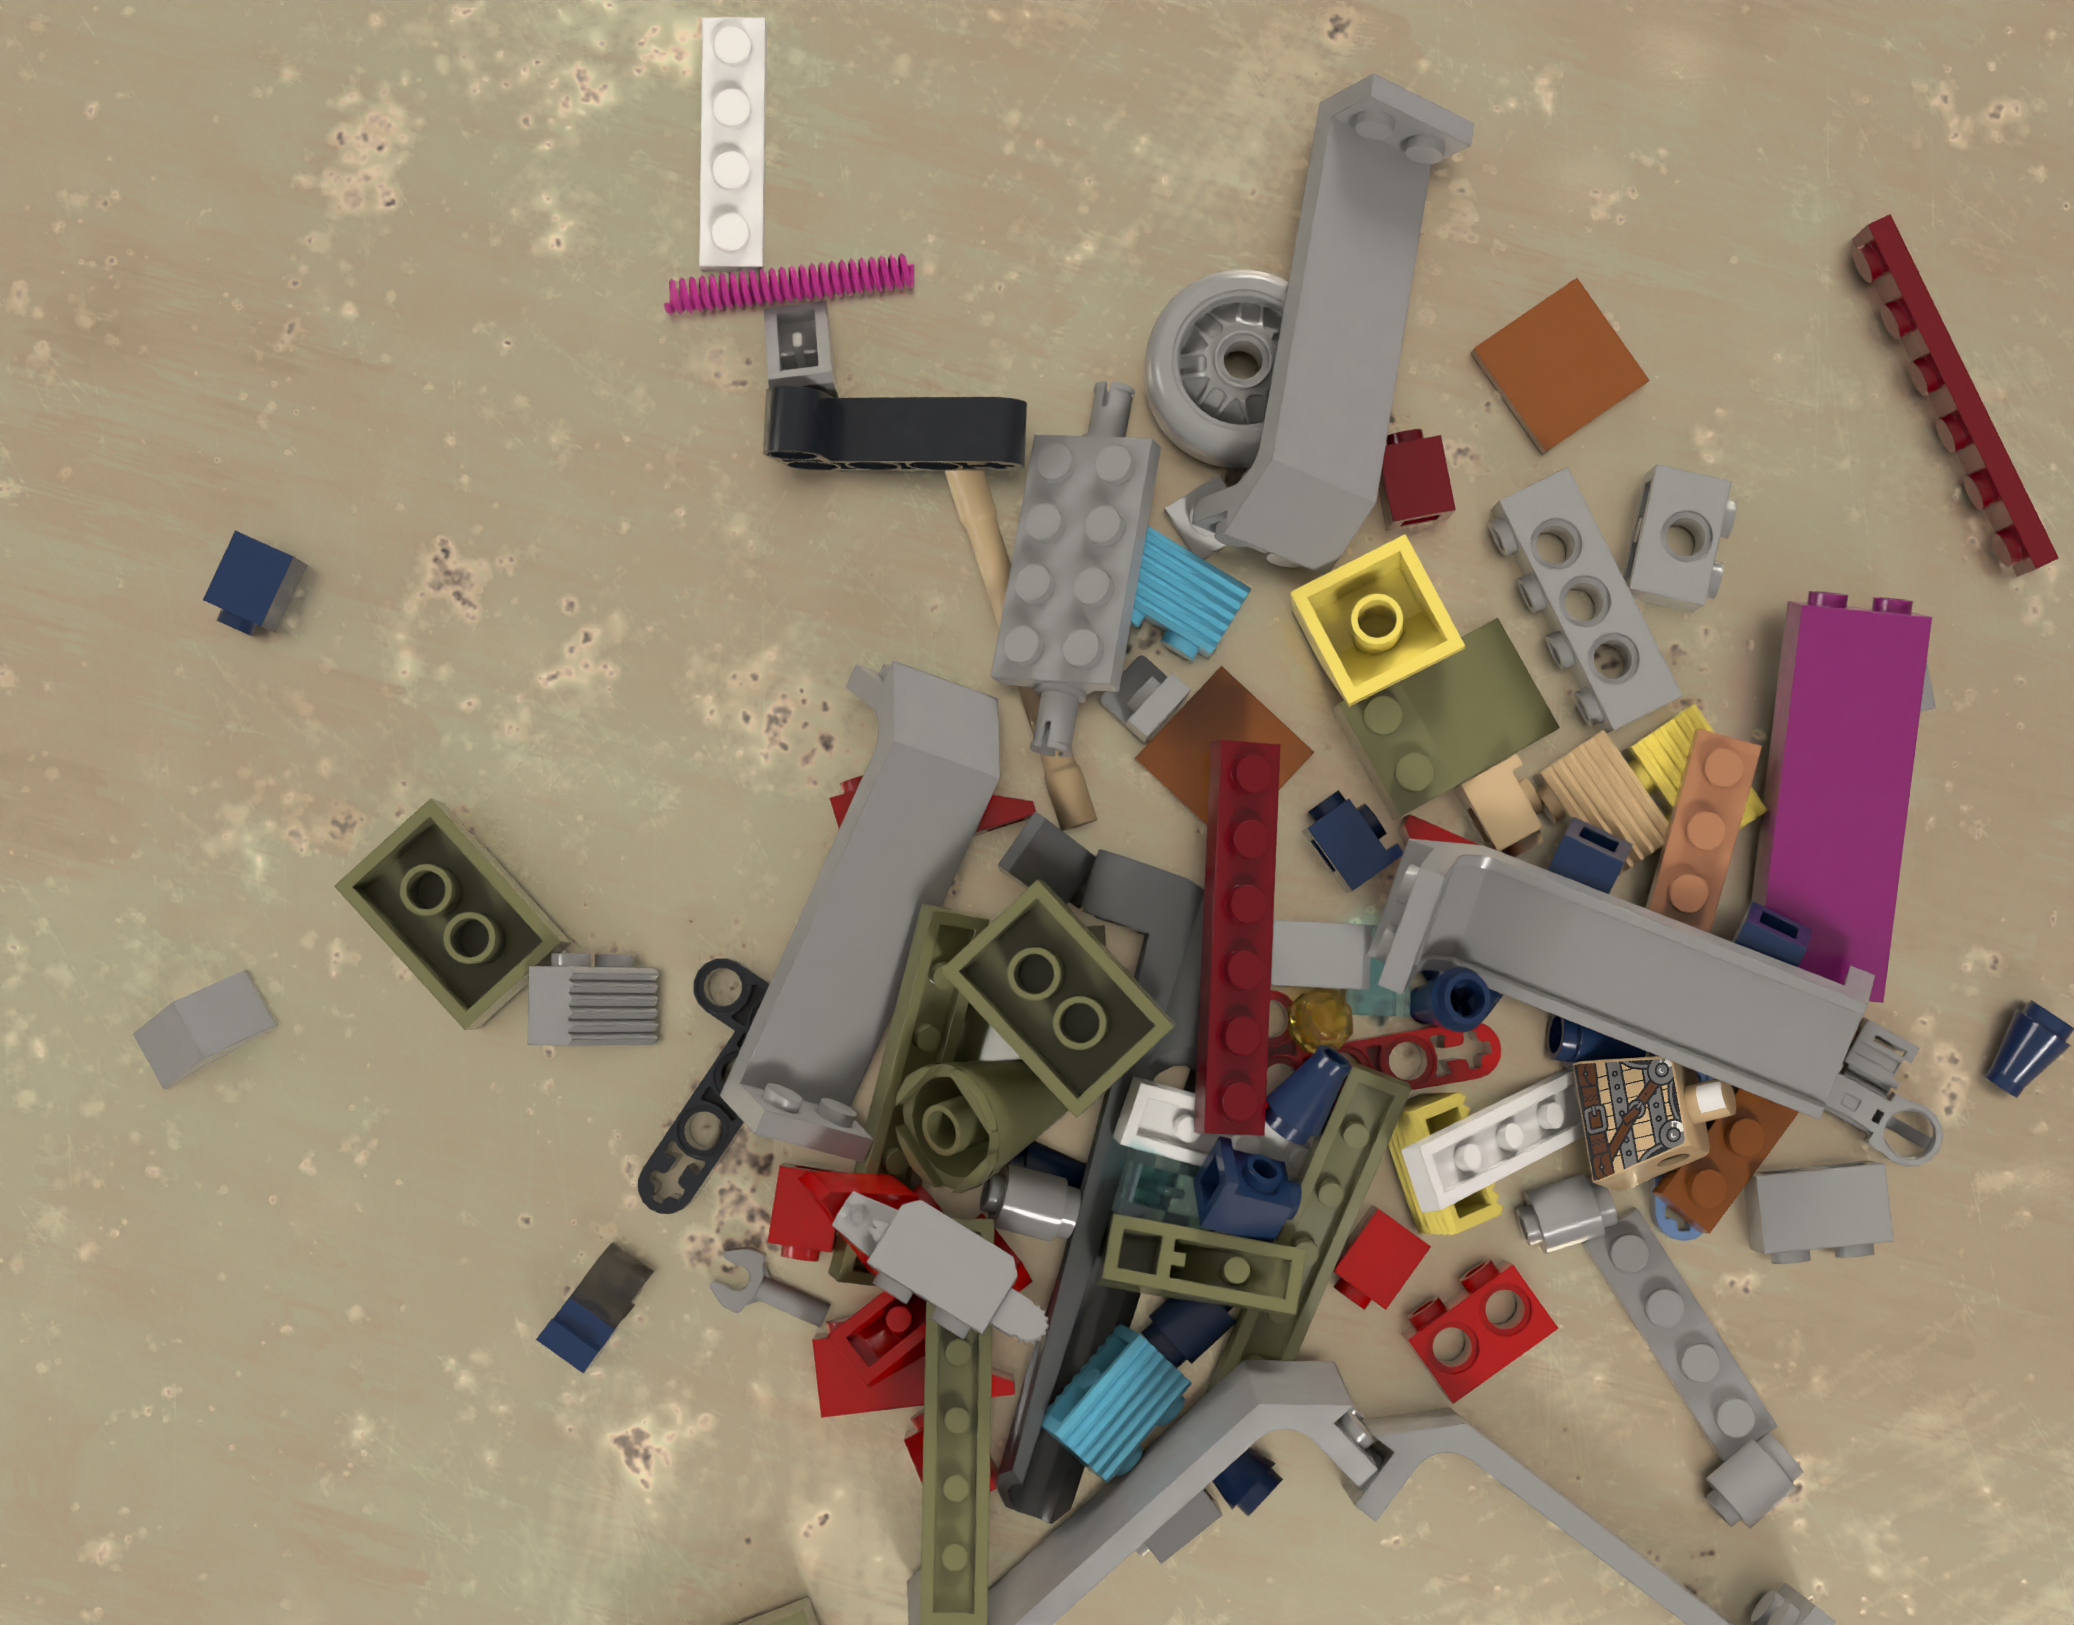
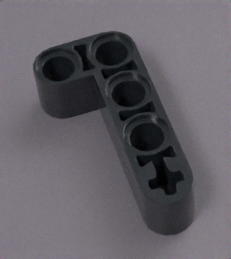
[763,386,1027,471]
[638,958,771,1214]

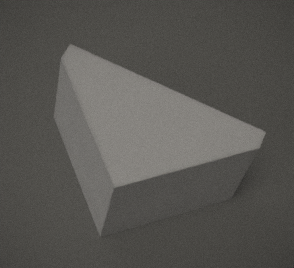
[764,301,839,398]
[1271,920,1372,990]
[133,970,278,1089]

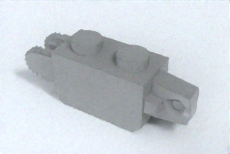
[832,1191,1049,1345]

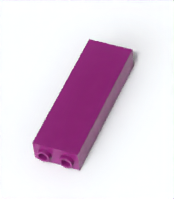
[1751,591,1932,1003]

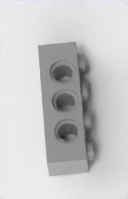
[1489,467,1683,733]

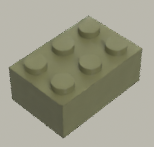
[334,798,572,1030]
[940,879,1178,1118]

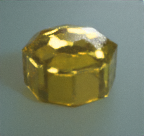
[1287,988,1353,1053]

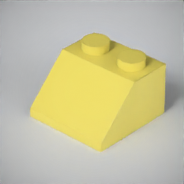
[1290,534,1465,707]

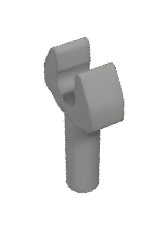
[709,1247,831,1328]

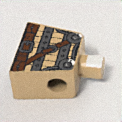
[1573,1056,1736,1191]

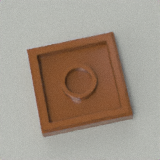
[1471,278,1650,455]
[1134,665,1314,827]

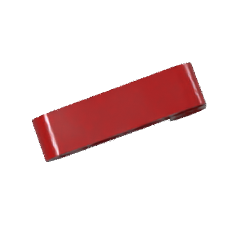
[1266,990,1501,1108]

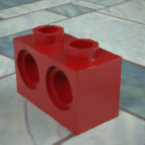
[1401,1259,1559,1404]

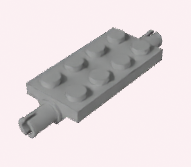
[991,381,1161,757]

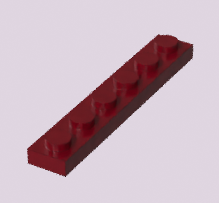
[1852,214,2059,577]
[1194,740,1281,1136]

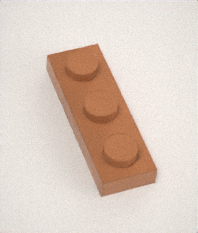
[1646,729,1762,933]

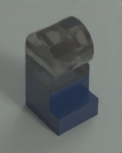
[536,1241,655,1374]

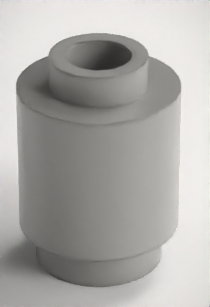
[980,1163,1081,1241]
[1516,1174,1618,1254]
[1705,1433,1804,1529]

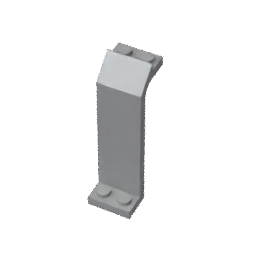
[1191,73,1474,575]
[720,661,1000,1162]
[1367,839,1875,1120]
[907,1360,1378,1625]
[1342,1407,1836,1625]

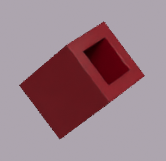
[1378,429,1456,531]

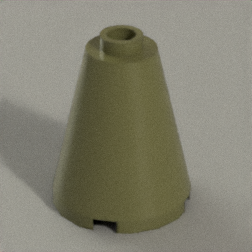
[895,1059,1068,1194]

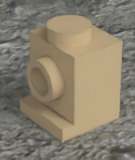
[1453,754,1545,857]

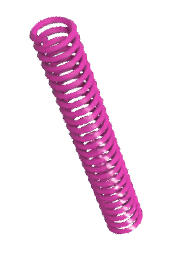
[663,253,914,316]

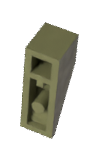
[1095,1213,1307,1316]

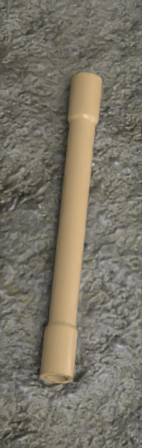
[944,470,1098,831]

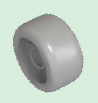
[1143,269,1289,469]

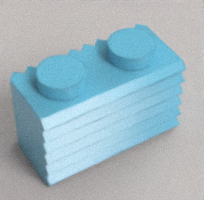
[1130,526,1251,661]
[1041,1324,1192,1483]

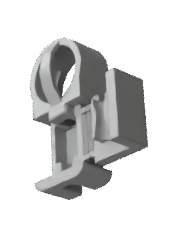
[1824,1018,1943,1167]

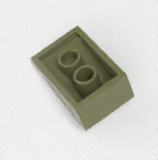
[1331,618,1560,820]

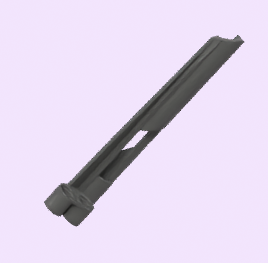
[997,849,1204,1524]

